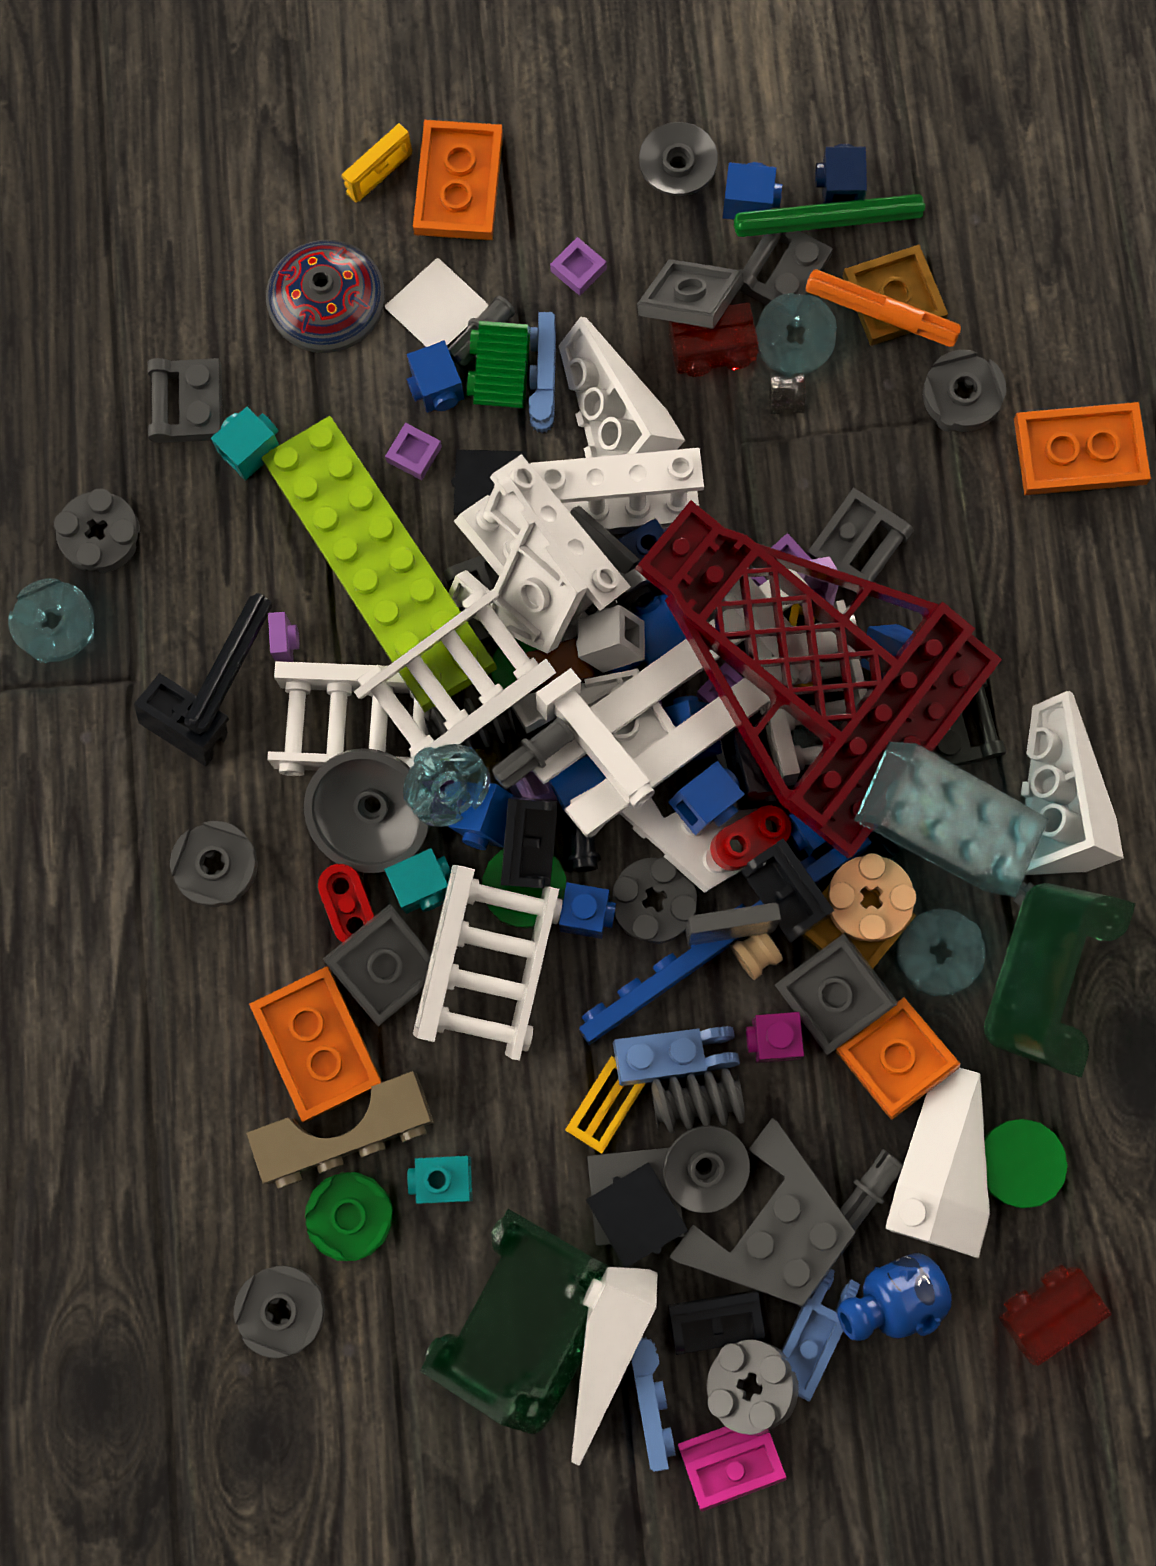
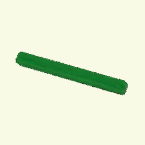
[734,194,925,237]

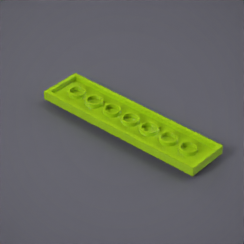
[262,416,497,713]

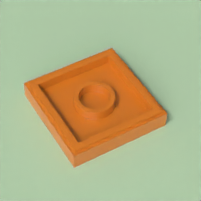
[836,997,961,1120]

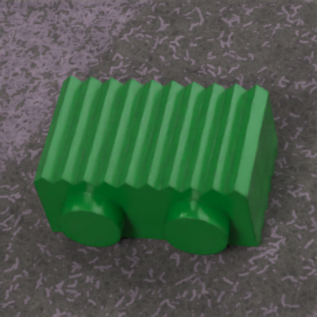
[467,321,531,409]

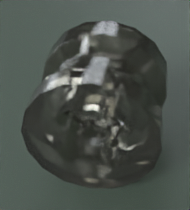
[769,372,805,414]

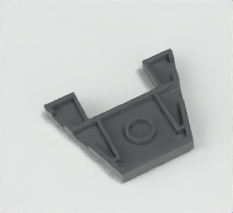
[670,1118,856,1307]

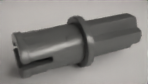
[448,296,515,367]
[492,717,575,789]
[840,1149,903,1231]

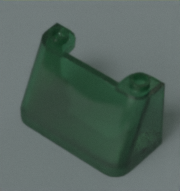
[984,883,1136,1078]
[420,1209,612,1434]

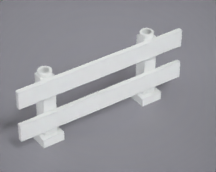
[533,569,848,838]

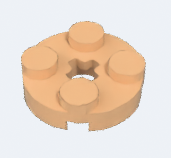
[827,853,916,942]

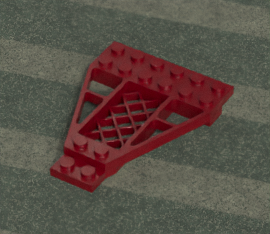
[635,500,1002,859]

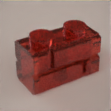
[669,302,759,377]
[999,1265,1111,1366]

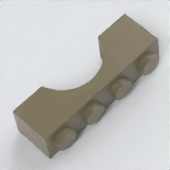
[246,1071,434,1189]

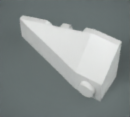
[559,317,685,458]
[1016,691,1124,875]
[885,1068,990,1258]
[571,1267,658,1466]

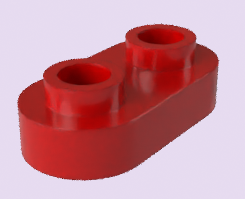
[710,805,791,871]
[318,864,375,943]

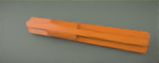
[806,269,961,347]

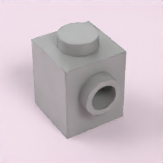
[576,605,645,673]

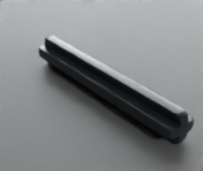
[184,593,272,734]

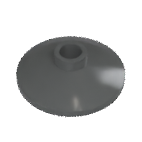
[639,122,718,196]
[663,1125,750,1213]

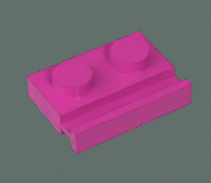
[678,1426,787,1512]

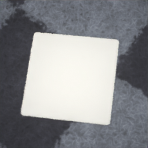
[385,258,489,347]

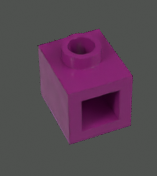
[746,1012,804,1063]

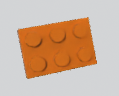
[413,120,503,240]
[1014,402,1151,495]
[249,966,382,1123]

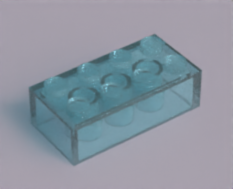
[854,741,1049,897]

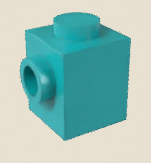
[211,407,279,480]
[384,848,451,914]
[407,1156,473,1204]

